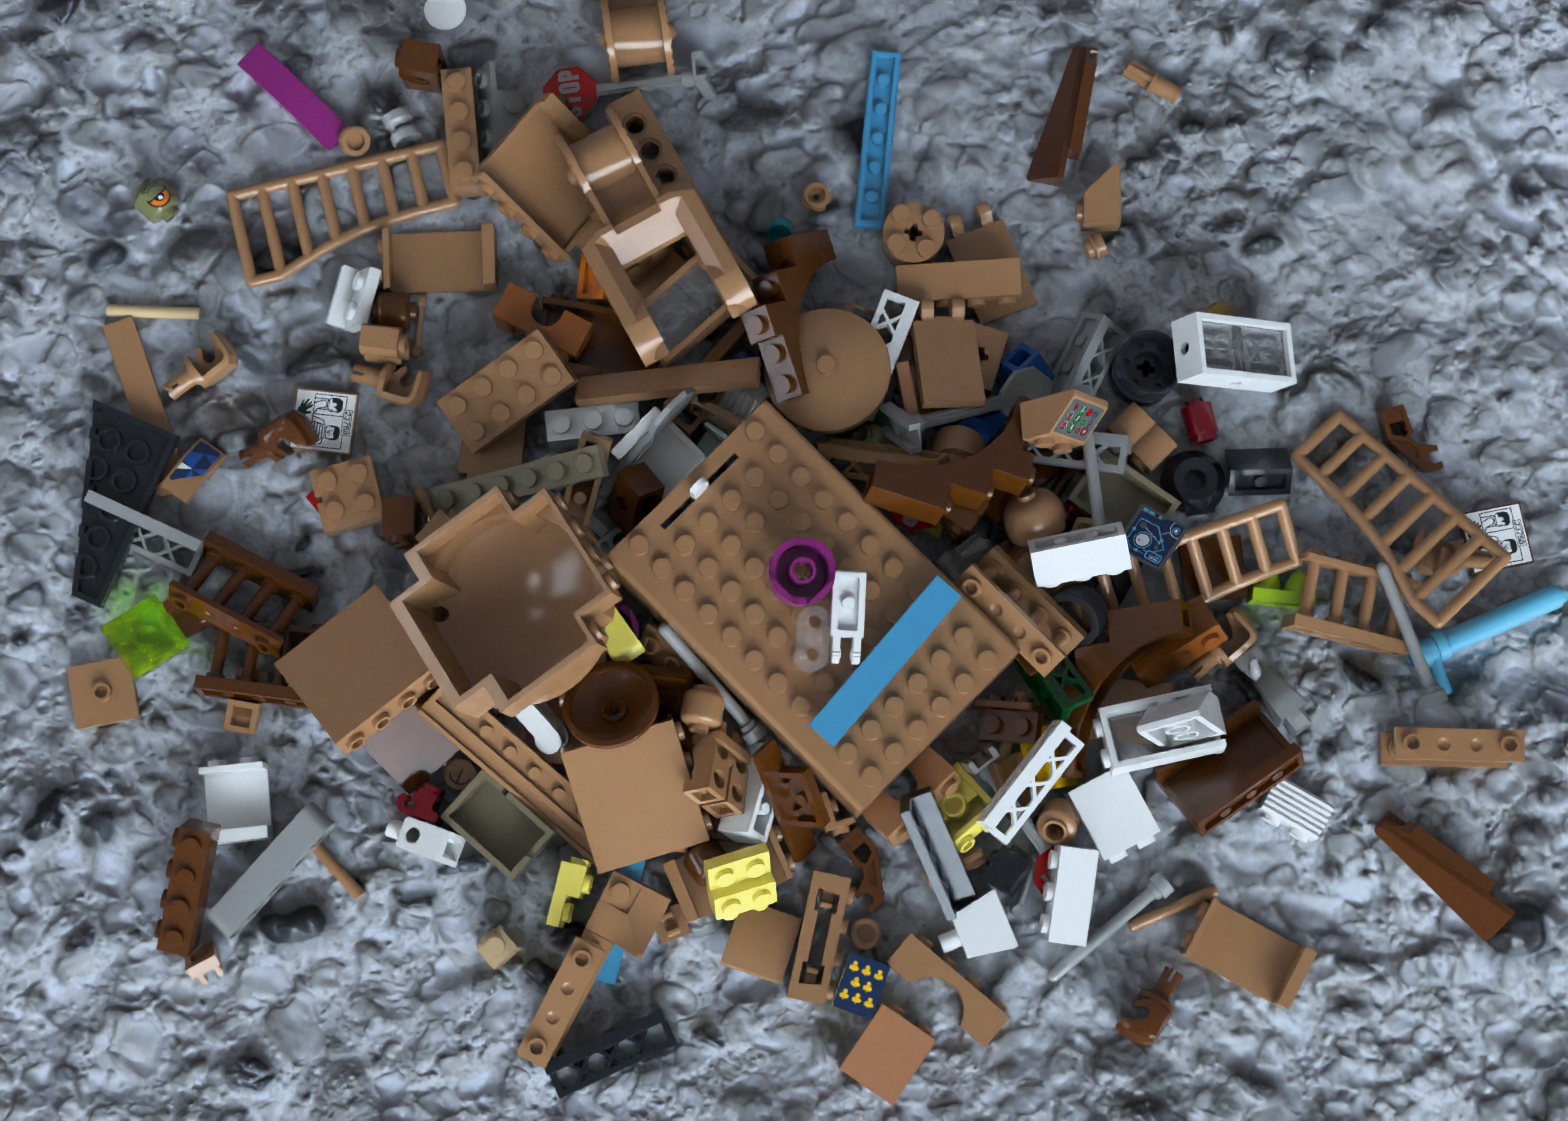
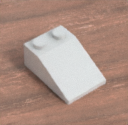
[1136,689,1226,750]

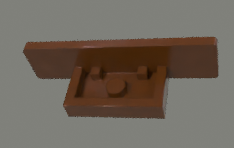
[752,739,831,863]

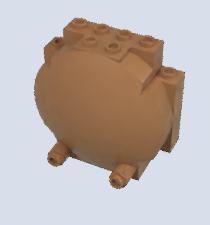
[388,485,623,718]

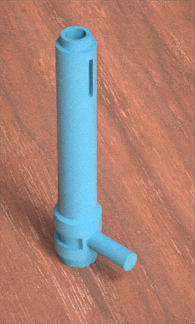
[1405,584,1567,694]

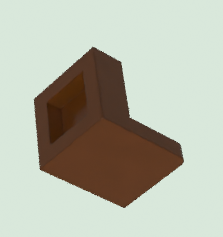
[162,599,211,639]

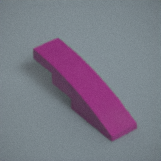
[237,42,347,151]

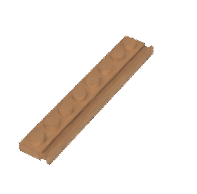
[417,687,610,876]

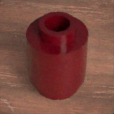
[1180,397,1219,446]

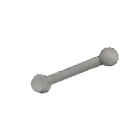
[1011,854,1038,917]

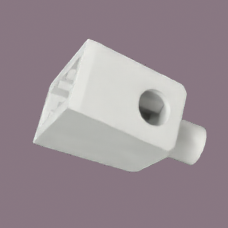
[385,816,466,868]
[937,890,1018,959]

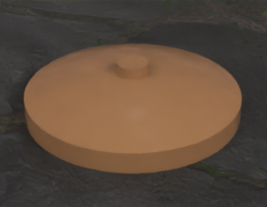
[764,308,891,434]

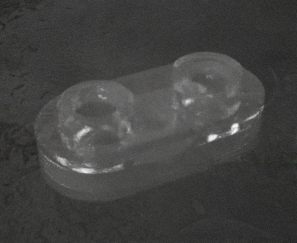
[794,605,831,672]

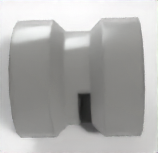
[381,107,422,149]

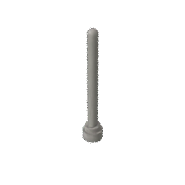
[1069,385,1106,527]
[1376,562,1448,709]
[658,622,768,745]
[1047,871,1174,982]

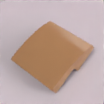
[720,907,802,985]

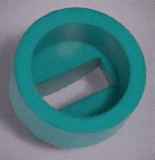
[768,217,794,242]

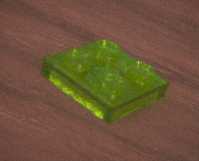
[100,594,190,681]

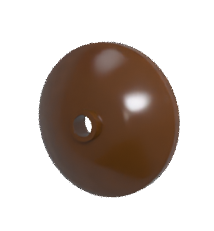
[563,661,660,749]

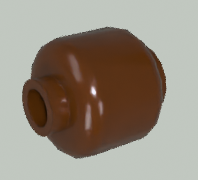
[372,292,416,331]
[684,839,726,886]

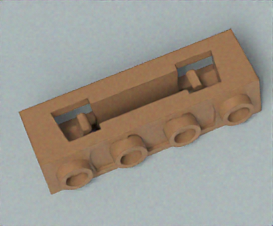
[787,870,856,1005]

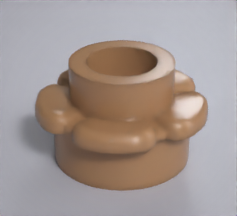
[802,182,832,212]
[1082,232,1108,261]

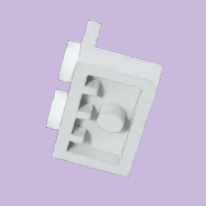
[326,265,382,333]

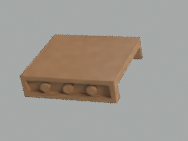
[470,92,593,262]
[274,584,438,755]
[560,713,713,874]

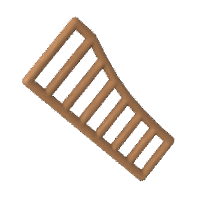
[226,139,461,288]
[1290,409,1511,628]
[1065,498,1303,646]

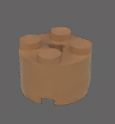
[881,202,945,267]

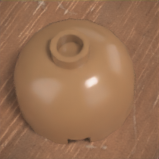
[1003,486,1068,547]

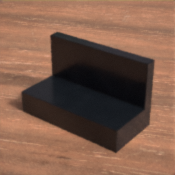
[1224,448,1293,496]

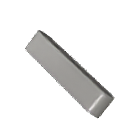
[206,801,336,939]

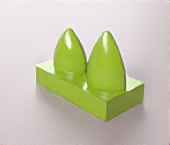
[1247,560,1316,609]

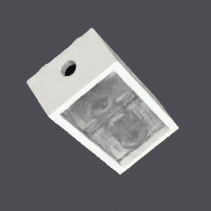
[1171,312,1297,393]

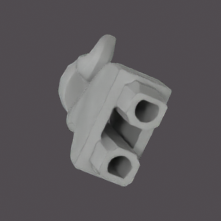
[1234,645,1312,738]

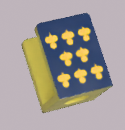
[832,952,891,1019]

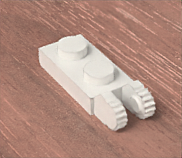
[829,570,867,665]

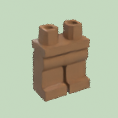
[682,720,752,819]

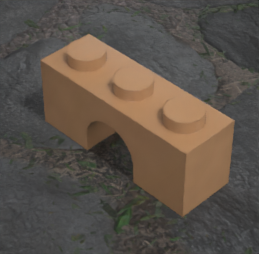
[862,746,961,848]

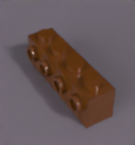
[154,818,221,957]

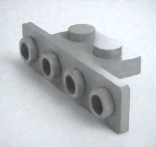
[474,61,526,161]

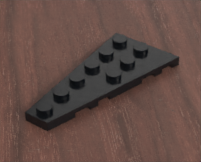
[71,399,181,608]

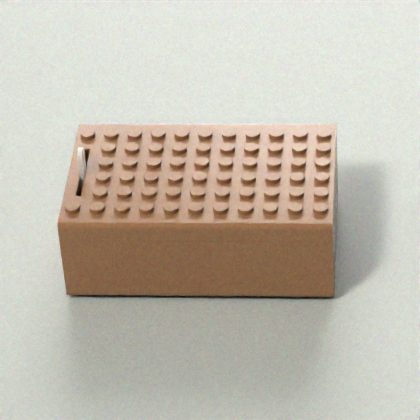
[607,400,1021,819]

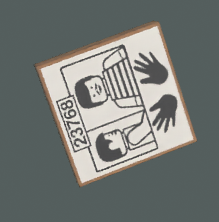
[289,388,360,457]

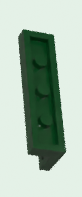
[1012,656,1095,723]

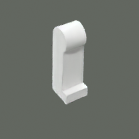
[516,702,569,754]

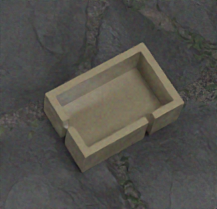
[1064,450,1181,529]
[440,769,557,882]

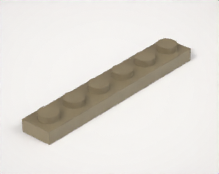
[431,444,609,514]

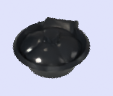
[1160,450,1226,517]

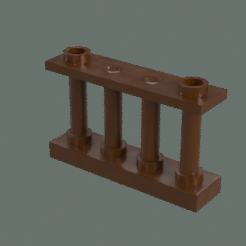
[169,530,320,658]
[194,620,323,709]

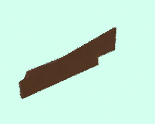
[1026,45,1098,187]
[1374,810,1515,941]

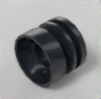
[1109,330,1177,407]

